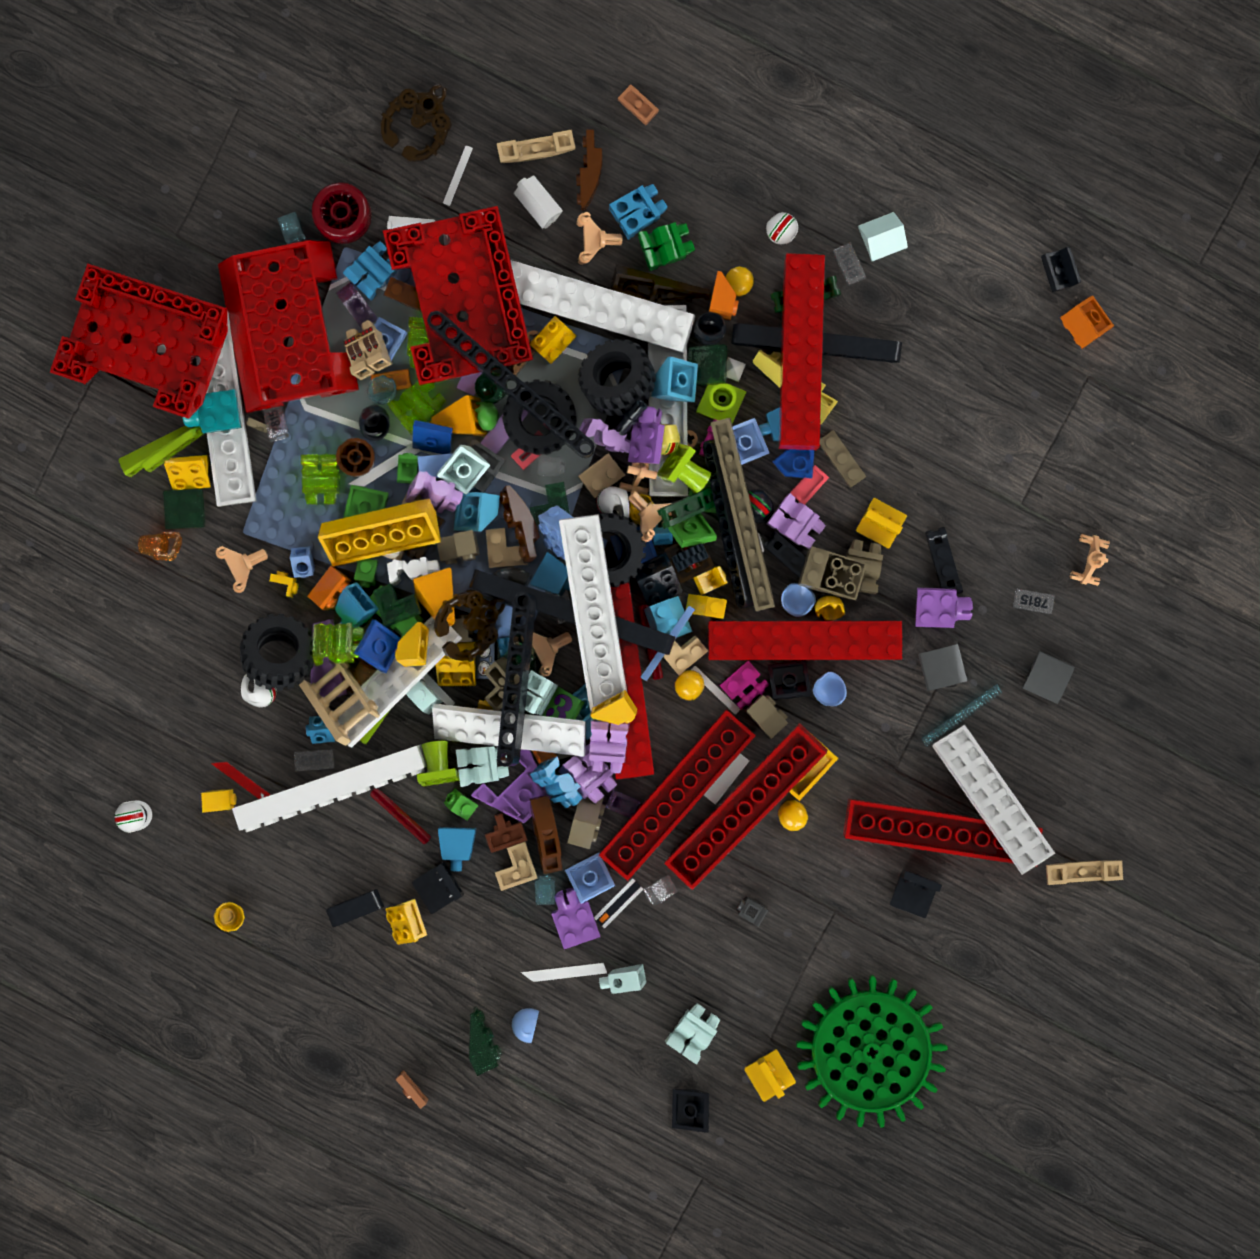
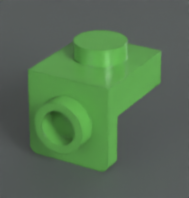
[397,453,418,484]
[354,559,378,588]
[444,789,478,821]

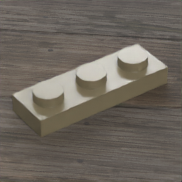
[820,430,866,488]

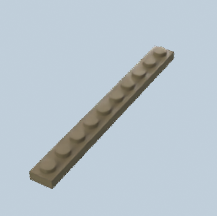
[711,418,775,611]

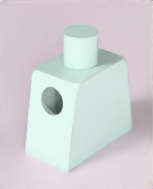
[406,679,443,714]
[599,964,647,994]

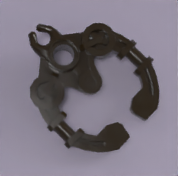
[381,84,452,162]
[434,589,505,662]

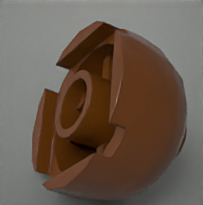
[336,438,375,477]

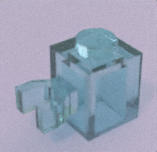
[277,212,306,244]
[535,876,556,905]

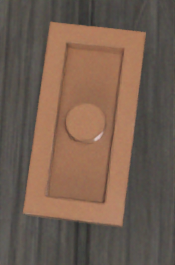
[618,84,659,125]
[396,1070,428,1109]

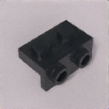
[1041,246,1081,292]

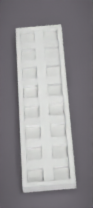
[338,616,462,748]
[432,704,586,757]
[932,725,1055,875]

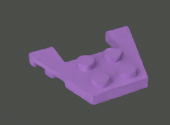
[471,749,552,823]

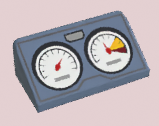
[476,640,495,679]

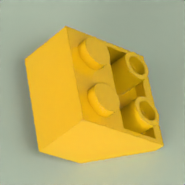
[436,642,476,686]

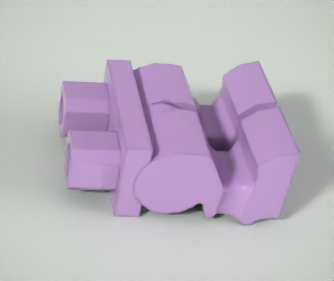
[579,418,631,453]
[405,471,463,513]
[766,493,826,549]
[589,720,629,773]
[558,744,617,804]

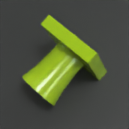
[696,376,746,424]
[657,443,711,494]
[417,741,460,787]

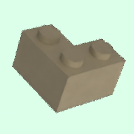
[437,530,480,565]
[484,655,520,711]
[745,695,788,739]
[568,796,605,849]

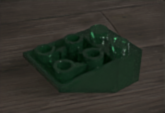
[469,1006,502,1076]

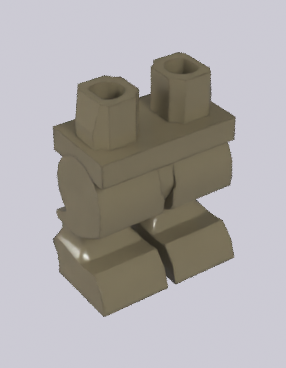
[846,540,883,594]

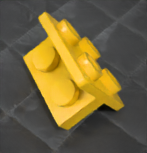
[164,455,211,490]
[856,498,907,549]
[386,899,427,945]
[744,1049,796,1102]

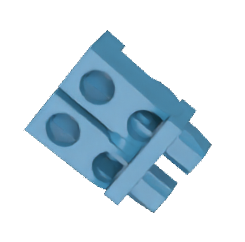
[609,184,668,240]

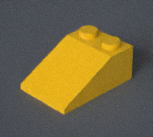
[789,737,838,801]

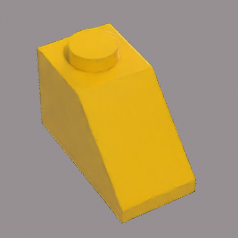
[685,594,727,619]
[395,622,429,667]
[590,690,637,725]
[201,789,237,813]

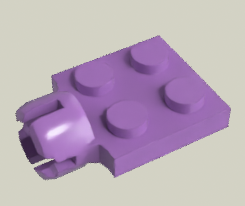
[628,406,665,464]
[915,588,973,628]
[551,888,600,949]

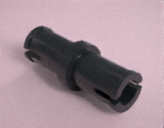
[615,400,647,436]

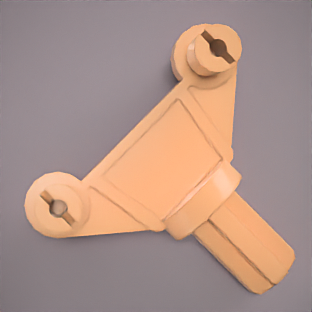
[577,212,623,265]
[619,463,657,495]
[628,492,672,542]
[1070,534,1110,586]
[216,546,268,593]
[521,632,572,677]

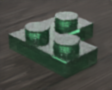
[529,482,570,526]
[373,584,421,628]

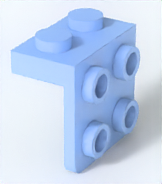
[538,505,574,560]

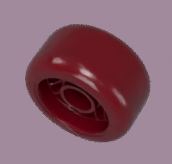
[312,182,372,244]

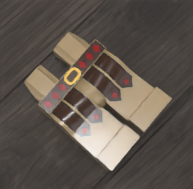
[343,320,392,380]

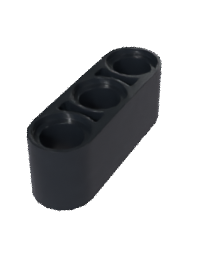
[326,889,384,928]

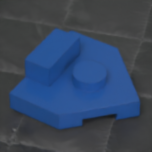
[773,449,814,479]

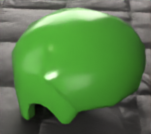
[475,401,499,431]

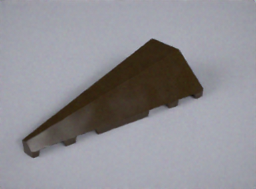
[611,264,710,304]

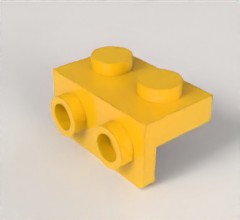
[530,316,576,364]

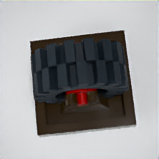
[664,543,715,584]

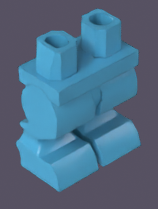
[343,241,397,301]
[530,757,583,808]

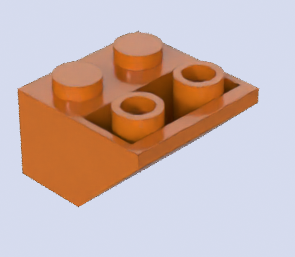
[308,566,352,611]

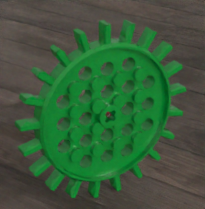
[796,975,948,1128]

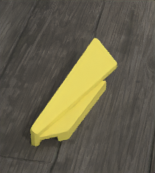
[753,350,838,424]

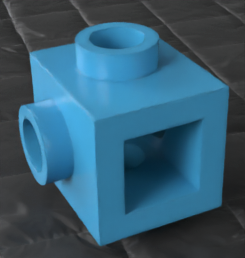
[306,716,335,744]

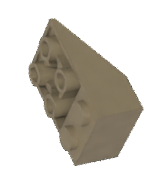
[798,546,867,600]

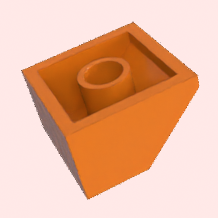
[709,271,739,320]
[1060,295,1114,349]

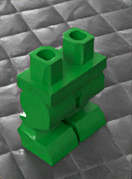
[638,222,695,271]

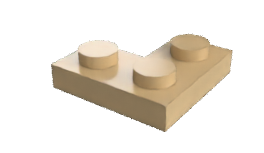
[486,528,528,568]
[663,636,708,675]
[495,841,538,891]

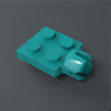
[182,389,242,434]

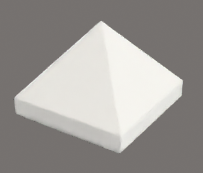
[721,357,746,382]

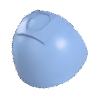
[781,583,816,617]
[813,672,847,706]
[512,1008,539,1043]

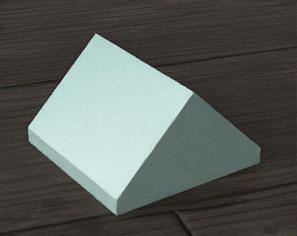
[858,212,908,261]
[436,445,490,495]

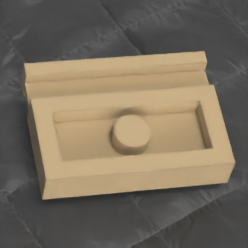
[578,453,625,498]

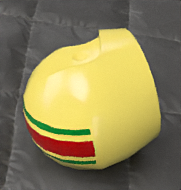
[661,424,680,455]

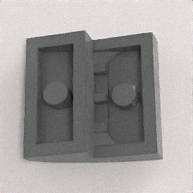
[469,439,505,493]
[918,644,967,691]
[1022,651,1075,704]

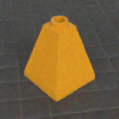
[429,395,487,436]
[413,567,455,627]

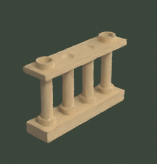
[299,655,380,746]

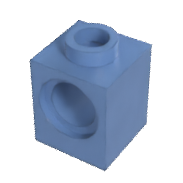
[290,546,315,578]

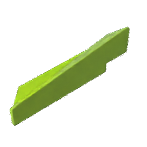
[119,426,204,477]

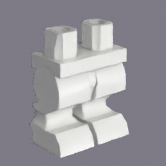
[387,557,440,586]

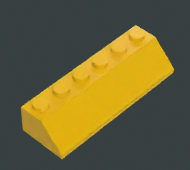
[318,498,441,566]

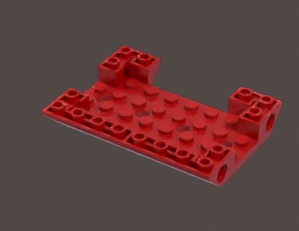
[383,206,533,385]
[218,240,359,413]
[50,264,228,419]

